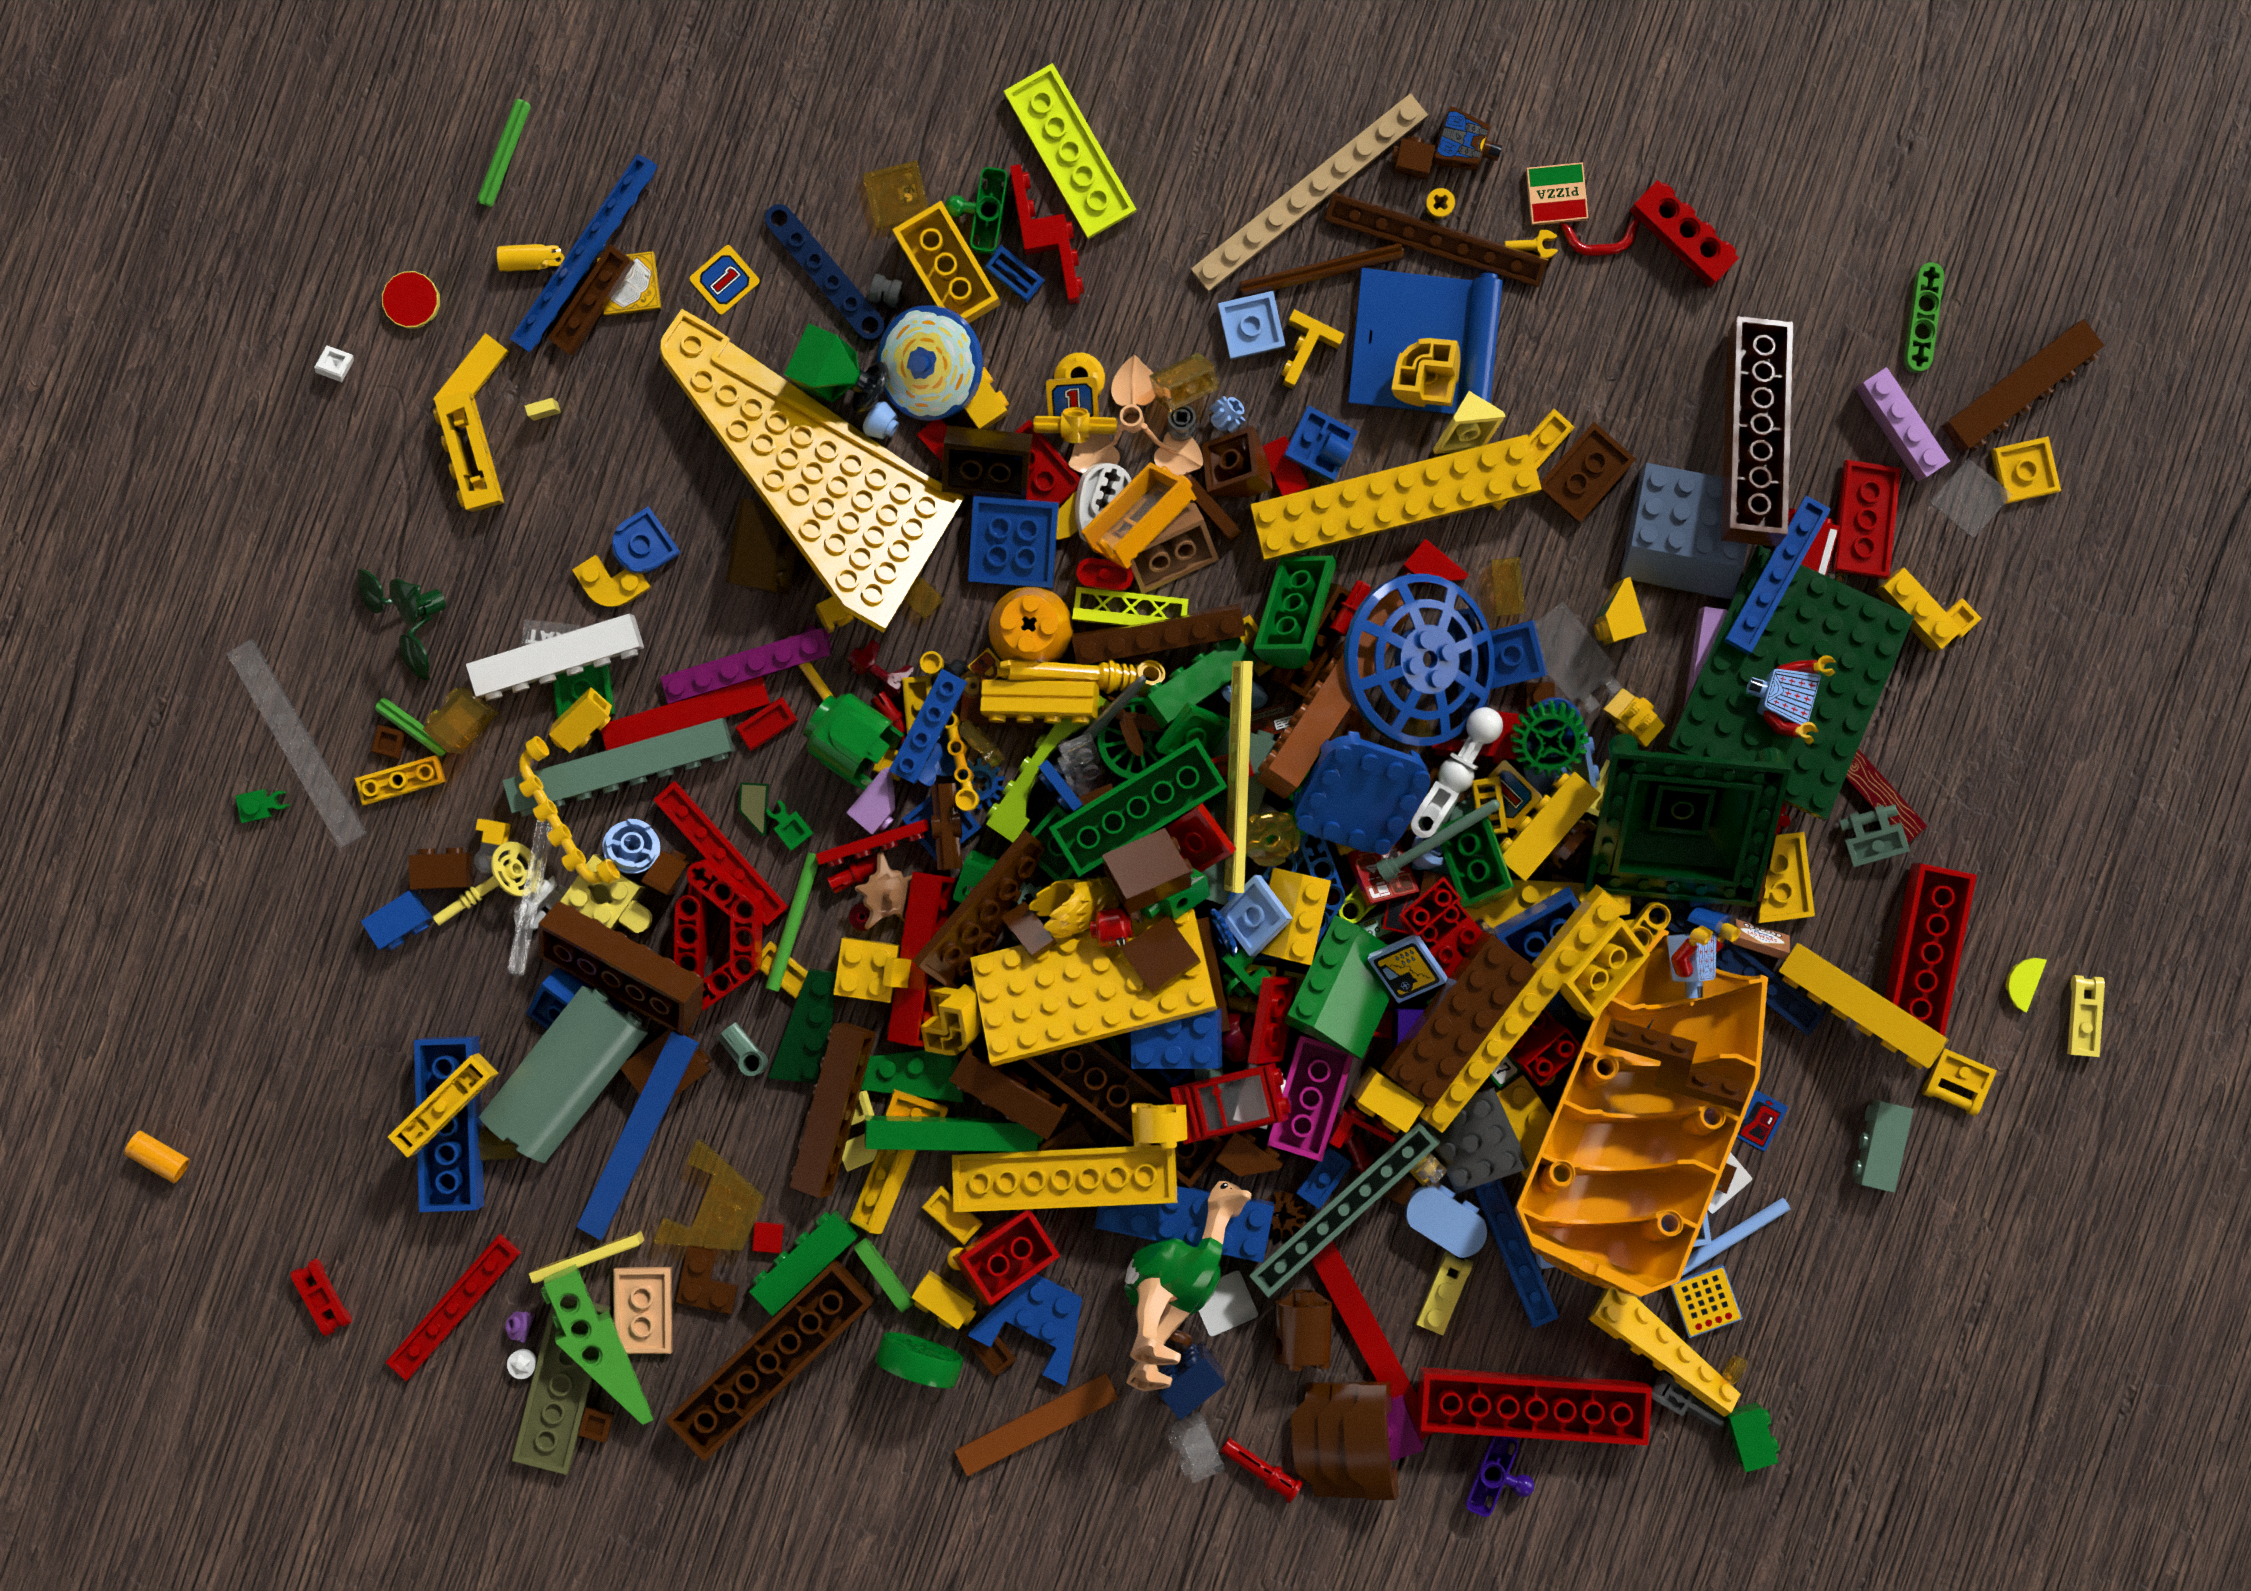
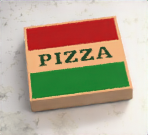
[1525,162,1588,226]

